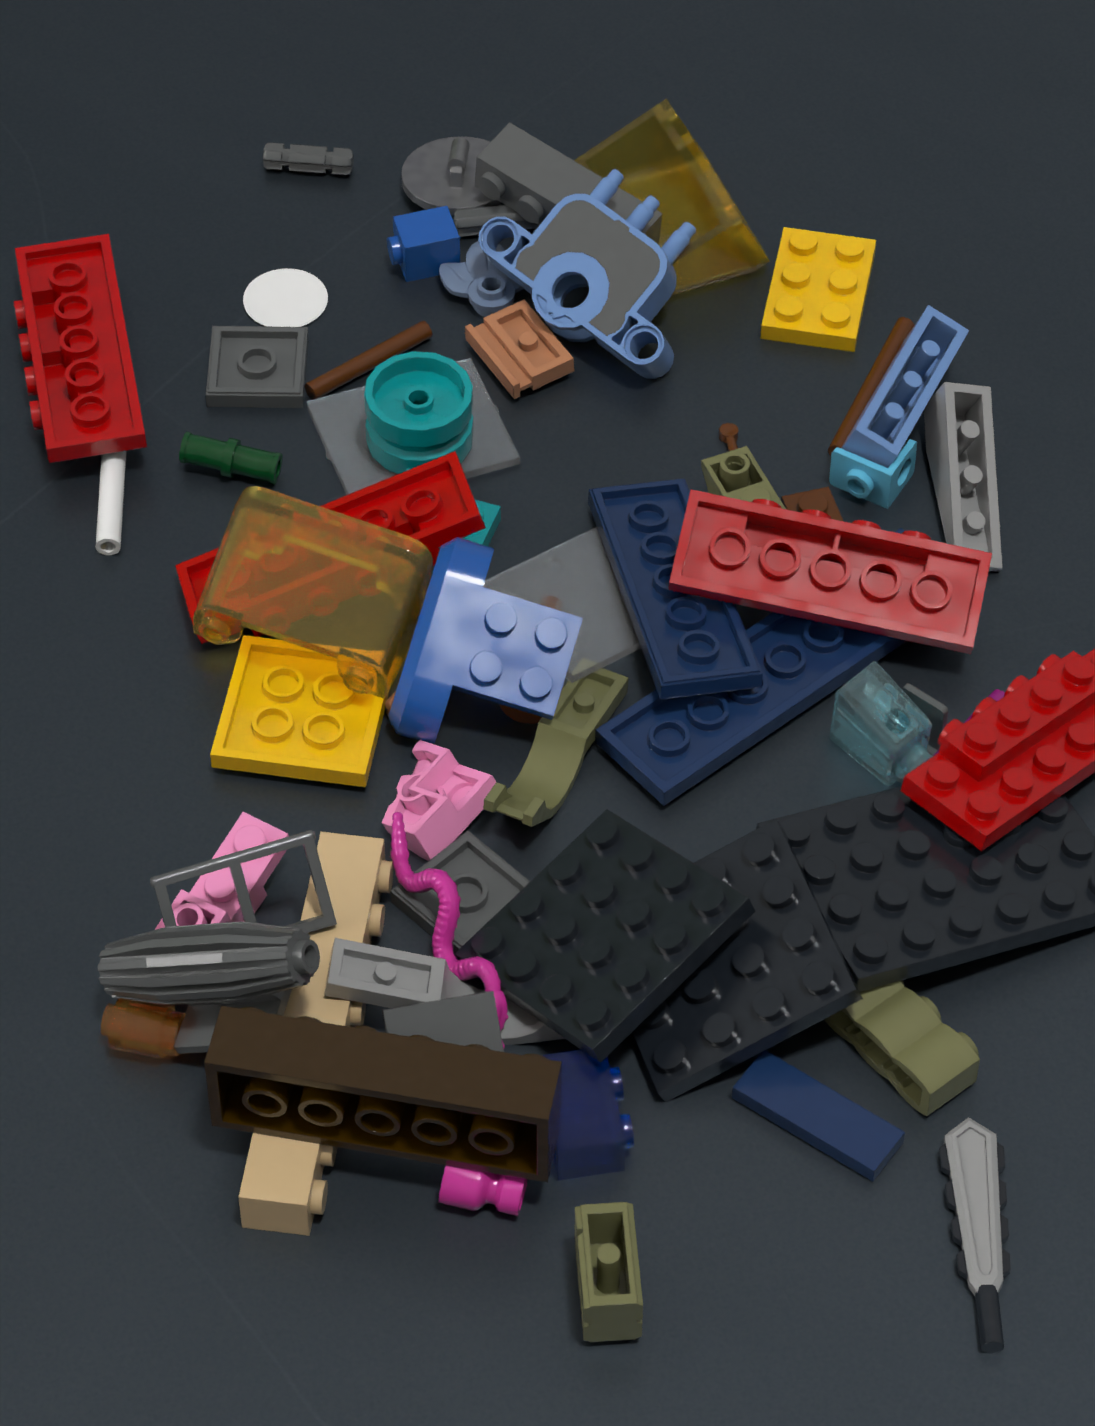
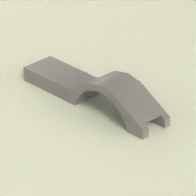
[324,938,565,1045]

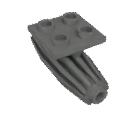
[98,921,320,1054]

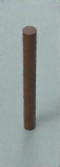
[828,317,914,456]

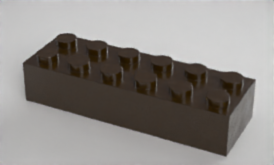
[204,1006,562,1183]

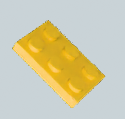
[760,227,876,352]

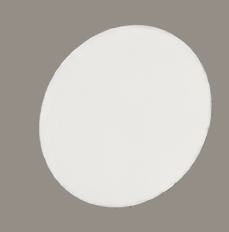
[243,268,328,327]

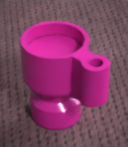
[439,1166,528,1216]

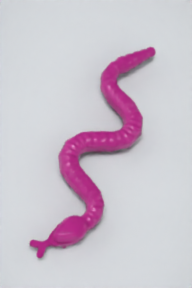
[390,812,509,1049]

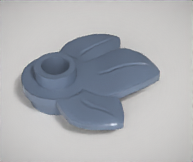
[439,241,524,317]

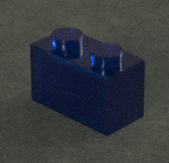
[541,1050,634,1181]

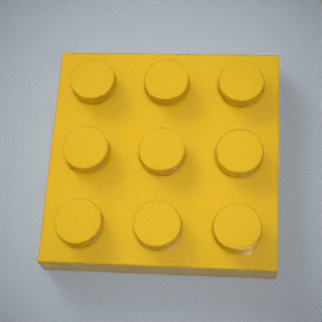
[210,635,395,787]

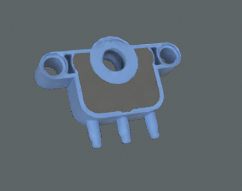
[478,169,696,379]

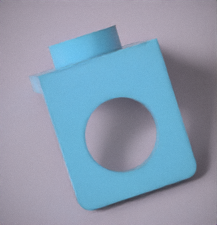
[829,439,917,509]

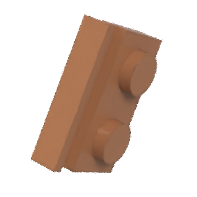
[465,299,574,399]

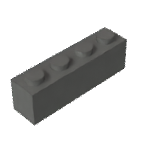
[475,122,663,244]

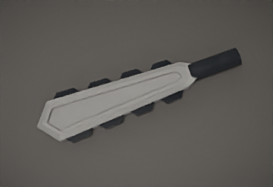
[939,1117,1011,1353]

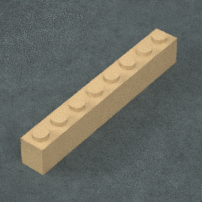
[238,832,394,1236]

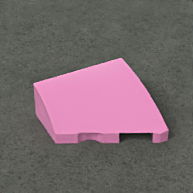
[382,740,496,861]

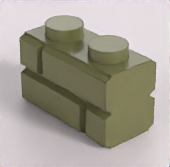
[574,1202,643,1342]

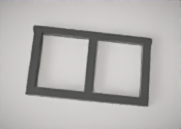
[150,830,337,933]

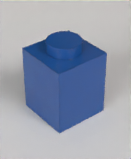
[387,206,460,282]

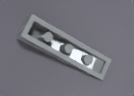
[924,382,1002,572]

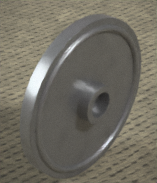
[402,137,502,215]

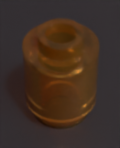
[101,998,186,1059]

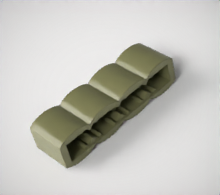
[824,980,980,1116]

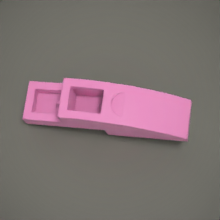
[155,812,289,1006]

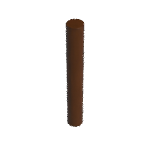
[304,320,433,401]

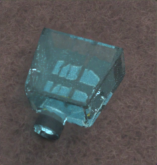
[830,661,933,785]

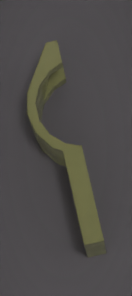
[483,661,629,827]

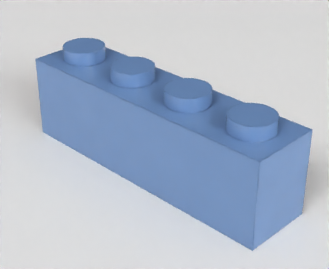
[841,305,969,468]

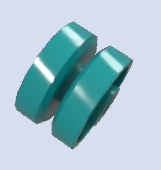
[364,351,474,474]

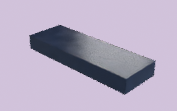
[732,1050,905,1181]

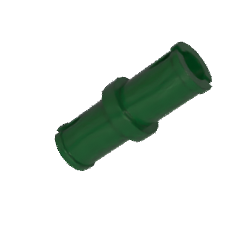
[179,431,283,484]

